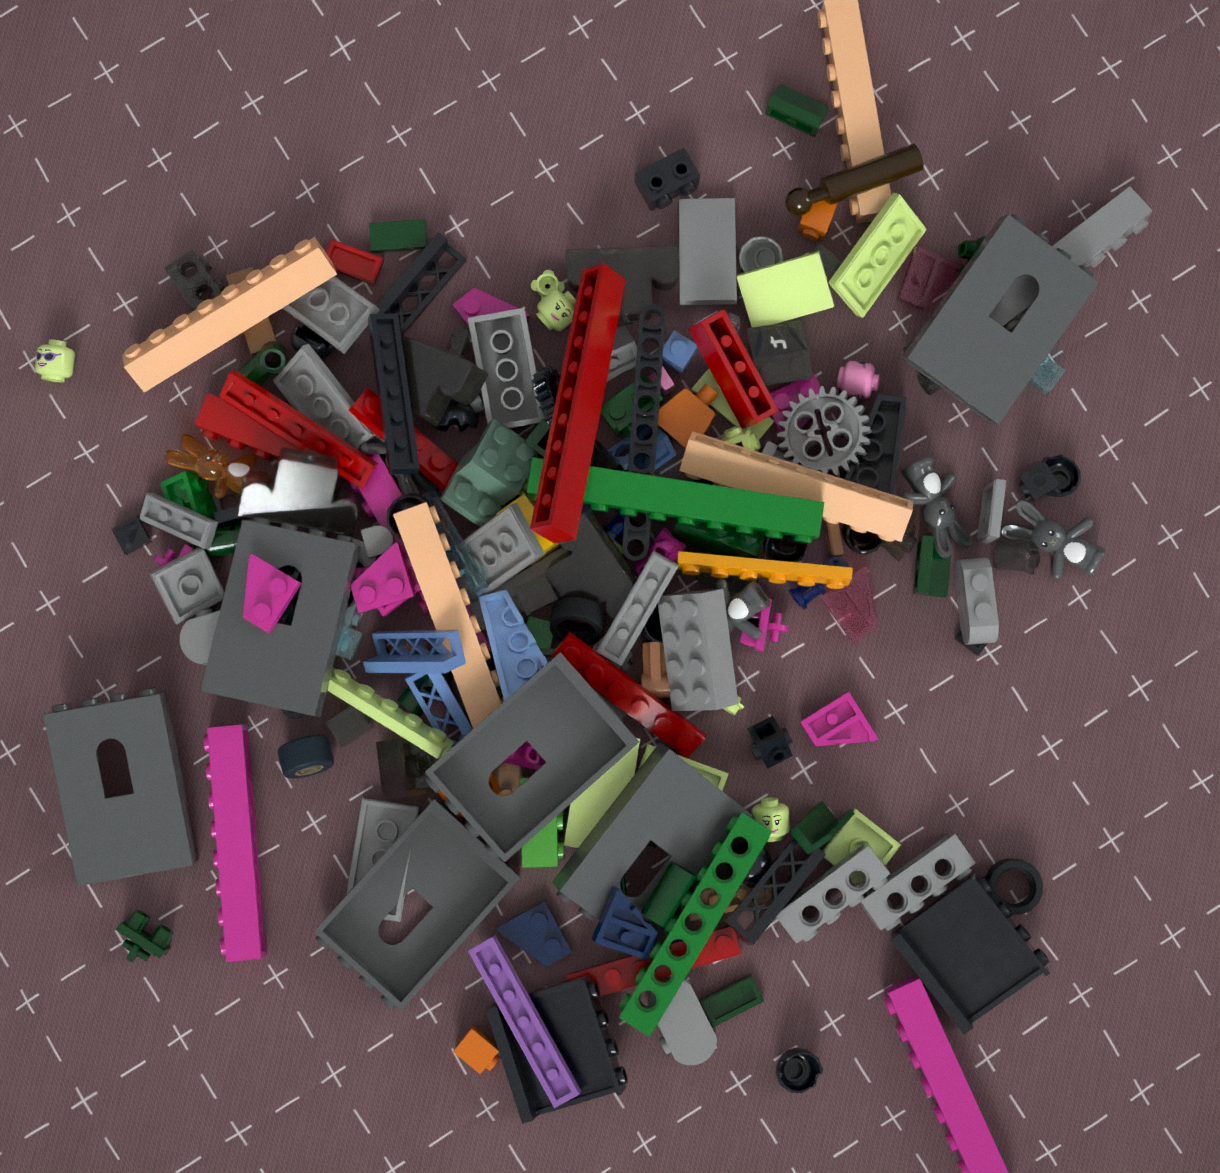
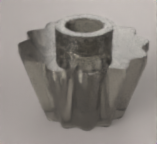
[881,524,916,561]

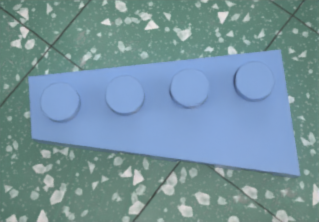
[478,590,548,701]

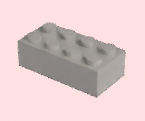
[468,308,545,428]
[658,589,738,711]

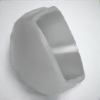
[739,236,784,272]

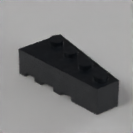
[845,394,907,495]

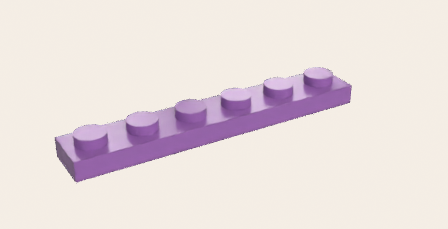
[468,935,582,1108]

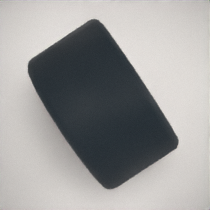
[277,735,334,779]

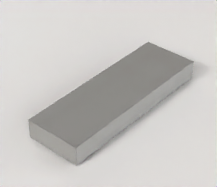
[139,492,218,549]

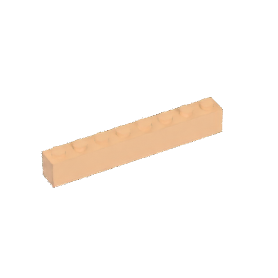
[817,0,891,224]
[122,237,337,392]
[679,431,913,542]
[393,502,504,728]

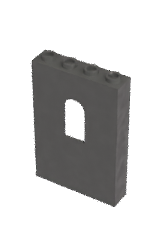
[901,214,1099,424]
[201,517,361,718]
[425,652,639,862]
[43,687,199,886]
[552,743,753,947]
[314,798,520,1010]

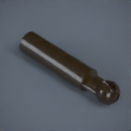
[785,143,924,216]

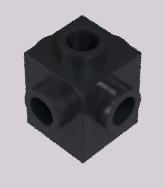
[747,716,793,769]

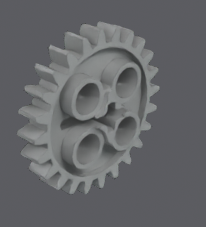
[777,386,872,477]

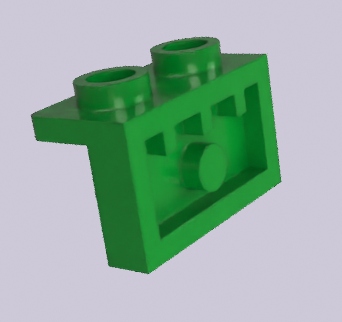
[600,375,663,437]
[160,471,217,520]

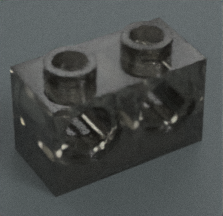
[164,249,226,311]

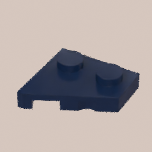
[592,886,658,960]
[496,901,573,966]

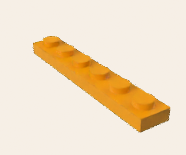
[677,551,853,589]

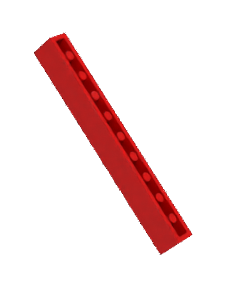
[530,263,626,543]

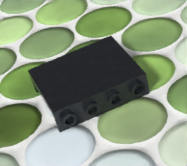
[891,873,1050,1034]
[486,974,628,1124]

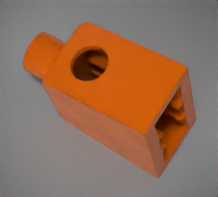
[658,384,719,449]

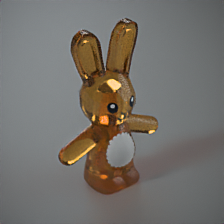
[165,434,268,503]

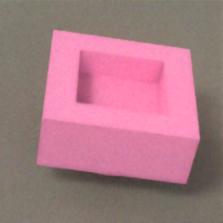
[648,365,674,396]

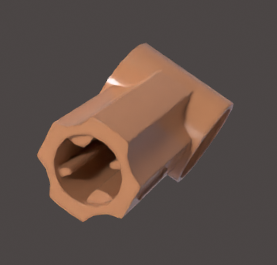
[641,642,670,698]

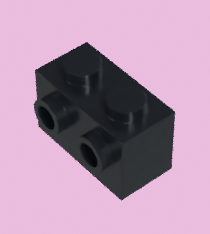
[634,147,700,211]

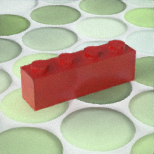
[688,309,779,429]
[195,393,311,471]

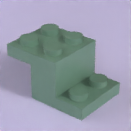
[439,418,539,527]

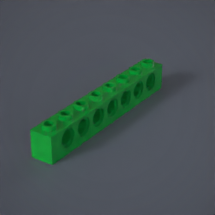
[618,813,773,1037]

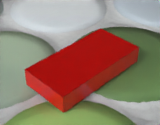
[326,239,384,286]

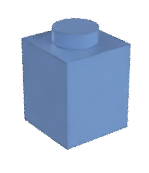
[662,330,698,376]

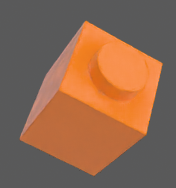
[797,200,837,241]
[453,1024,501,1074]

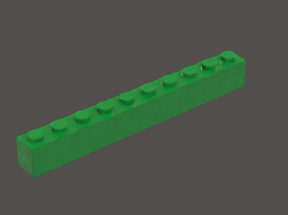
[527,457,825,543]

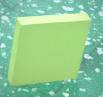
[822,809,901,884]

